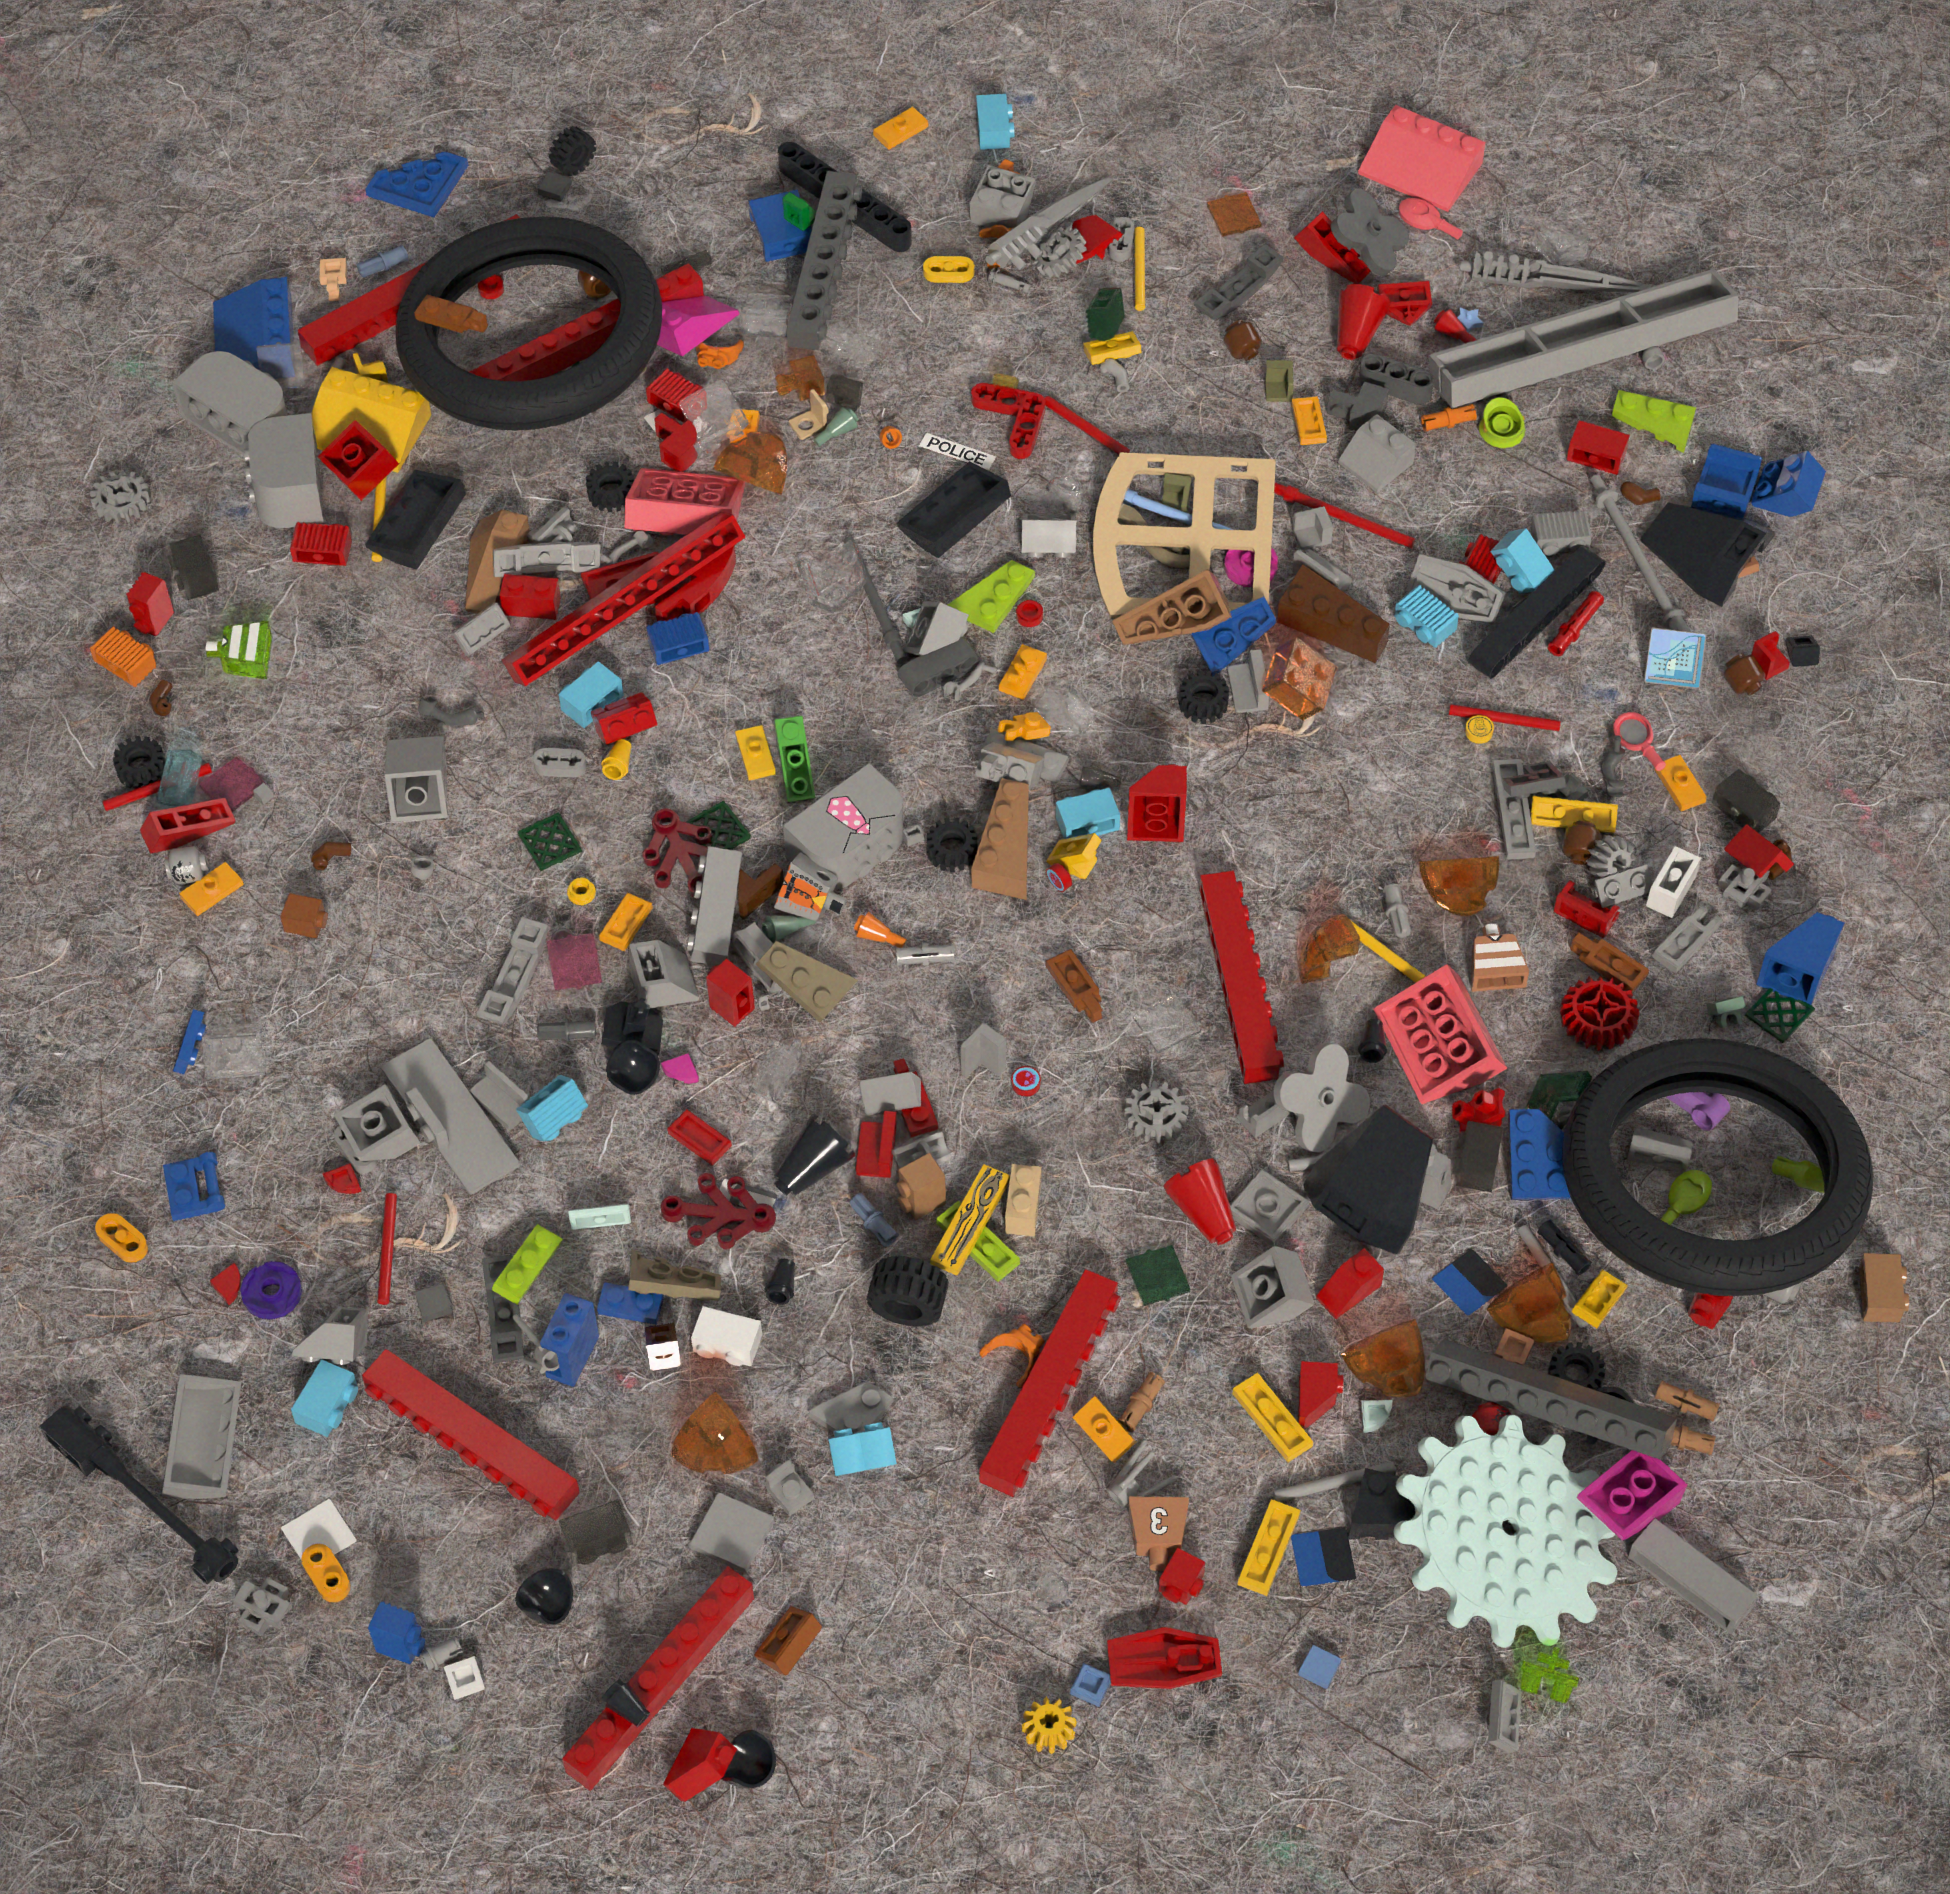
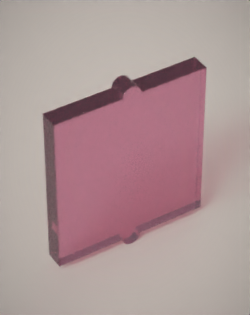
[199,757,266,812]
[546,933,602,991]

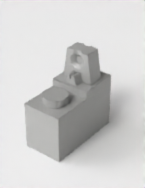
[975,742,1045,790]

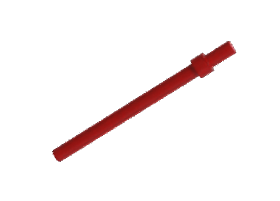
[1274,482,1416,549]

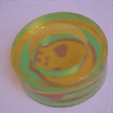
[992,373,1019,389]

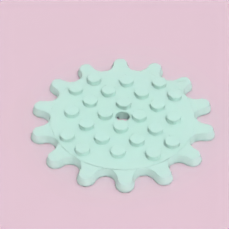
[1394,1415,1617,1648]

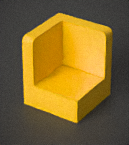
[352,353,388,383]

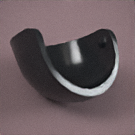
[606,1040,660,1095]
[515,1568,573,1625]
[721,1730,776,1789]

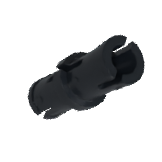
[1537,1219,1592,1276]

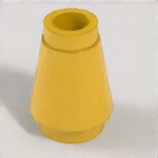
[601,739,632,780]

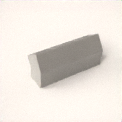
[730,922,783,993]

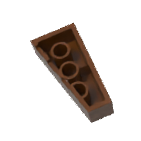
[1277,564,1390,663]

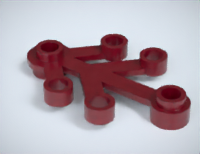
[642,808,717,899]
[660,1173,776,1249]

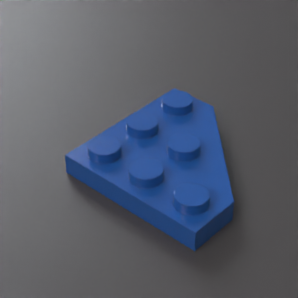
[365,152,469,218]
[1508,1109,1571,1200]

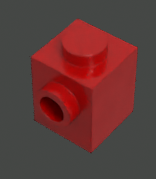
[1159,1548,1205,1605]

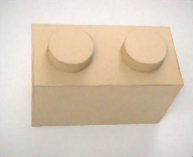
[1005,1164,1042,1236]

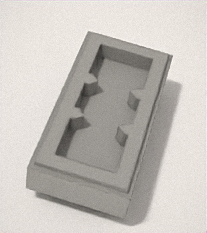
[452,602,511,656]
[1488,1679,1522,1753]

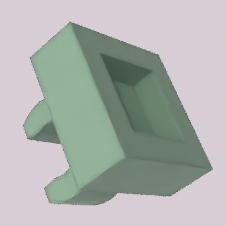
[1706,996,1745,1028]

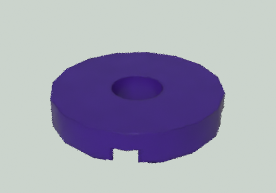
[240,1261,302,1320]

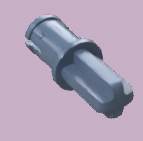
[357,245,409,277]
[849,1193,899,1247]

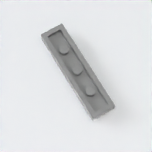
[1492,759,1536,860]

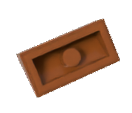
[754,1606,822,1676]

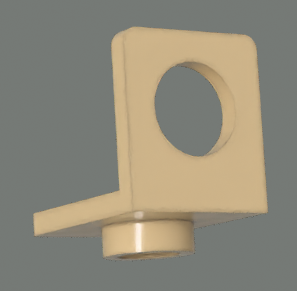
[789,389,829,440]

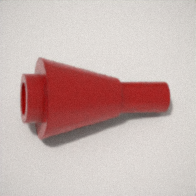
[1434,309,1477,344]

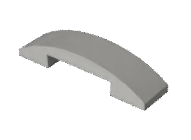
[493,542,600,577]
[476,917,549,1025]

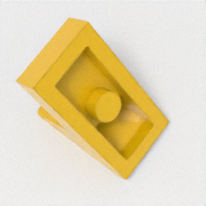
[1046,833,1102,879]

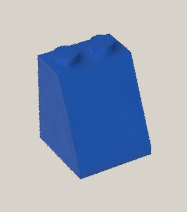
[1756,912,1845,1005]

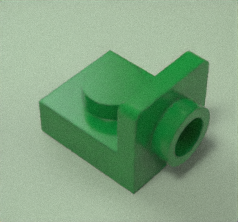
[783,192,817,231]

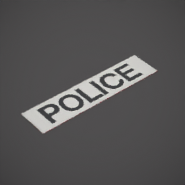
[919,433,996,470]

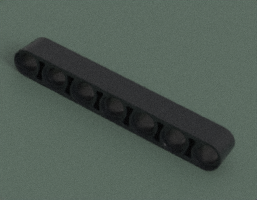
[778,142,912,252]
[1468,546,1606,679]

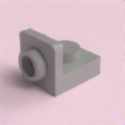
[765,1460,814,1516]

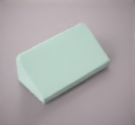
[568,1203,631,1230]

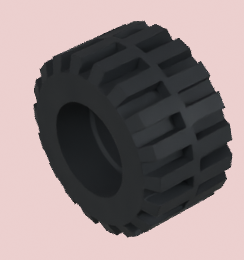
[866,1256,949,1327]

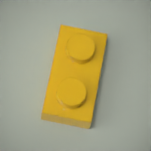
[1083,331,1142,365]

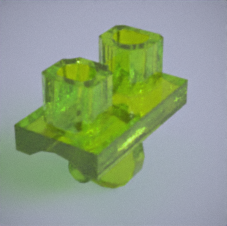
[1520,1646,1579,1704]

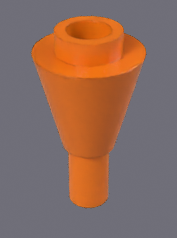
[854,911,907,948]

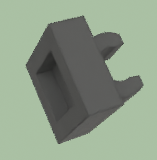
[1548,773,1589,801]

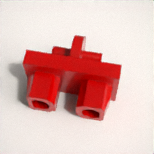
[1452,1088,1505,1135]

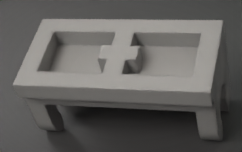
[1237,1090,1293,1138]

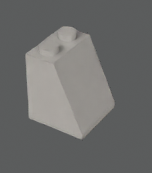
[384,736,448,822]

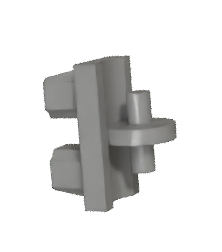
[527,507,578,544]
[892,1131,952,1170]

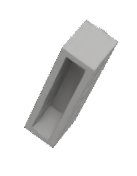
[686,846,742,965]
[1628,1518,1758,1635]

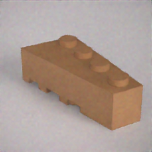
[971,778,1029,900]

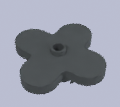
[1331,188,1409,276]

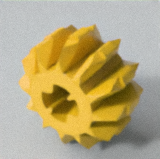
[1022,1696,1077,1754]

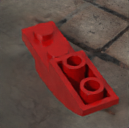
[655,545,736,621]

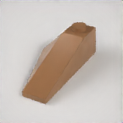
[465,509,530,614]
[1112,569,1232,645]

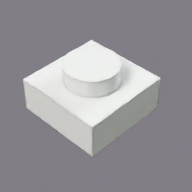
[444,1656,485,1700]

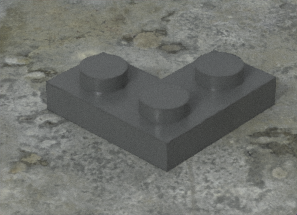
[1503,761,1566,799]

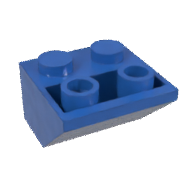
[1751,451,1826,517]

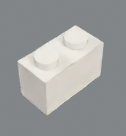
[1646,846,1701,918]
[691,1306,762,1366]

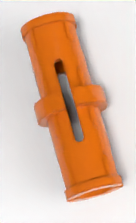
[1421,404,1477,432]

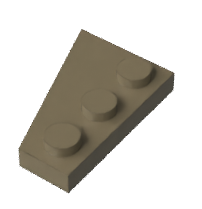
[756,941,858,1023]
[628,1249,721,1301]

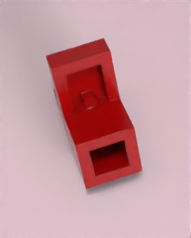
[654,412,698,472]

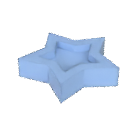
[1457,307,1483,333]

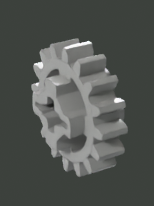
[1033,226,1087,278]
[90,470,150,523]
[1124,1081,1189,1143]

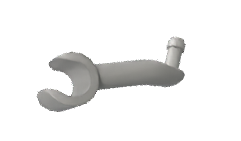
[601,531,654,566]
[943,661,997,701]

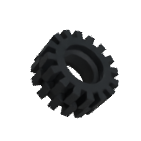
[549,126,596,176]
[586,462,634,512]
[1179,671,1229,724]
[113,736,167,789]
[927,817,978,872]
[1548,1342,1606,1390]

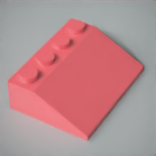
[1358,105,1486,212]
[625,468,746,535]
[1373,964,1507,1104]

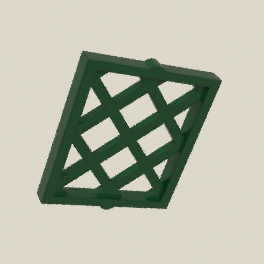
[686,801,751,850]
[517,812,582,871]
[1745,988,1815,1043]

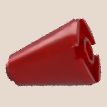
[1337,284,1390,360]
[1163,1158,1236,1246]

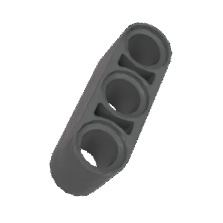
[1359,353,1434,405]
[898,637,980,697]

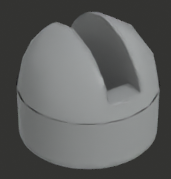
[1642,346,1665,369]
[411,856,434,881]

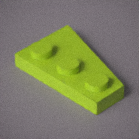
[1612,390,1696,453]
[947,560,1035,633]

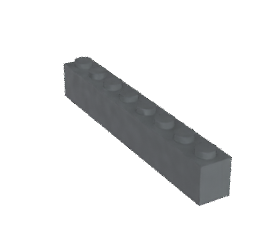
[1426,1339,1677,1459]

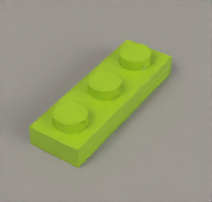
[936,1200,1020,1282]
[492,1224,563,1305]

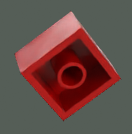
[317,420,399,501]

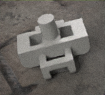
[1718,864,1772,910]
[232,1577,292,1636]

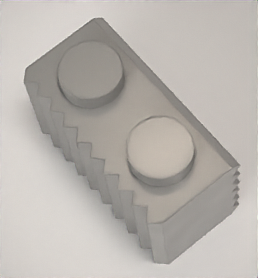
[1531,510,1592,556]

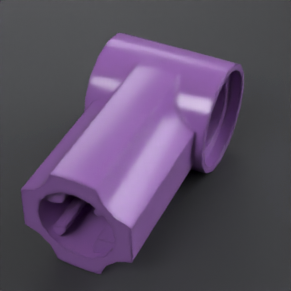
[1666,1092,1730,1131]

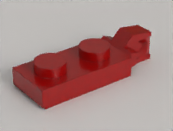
[893,1058,939,1138]

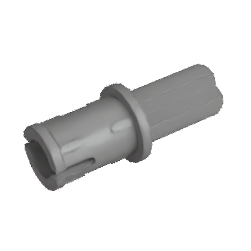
[1382,884,1411,939]

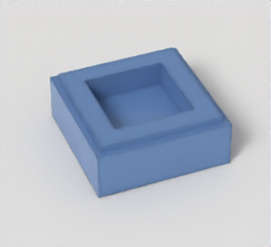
[1298,1645,1342,1689]
[1070,1663,1111,1707]

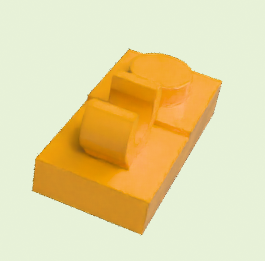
[999,644,1047,700]

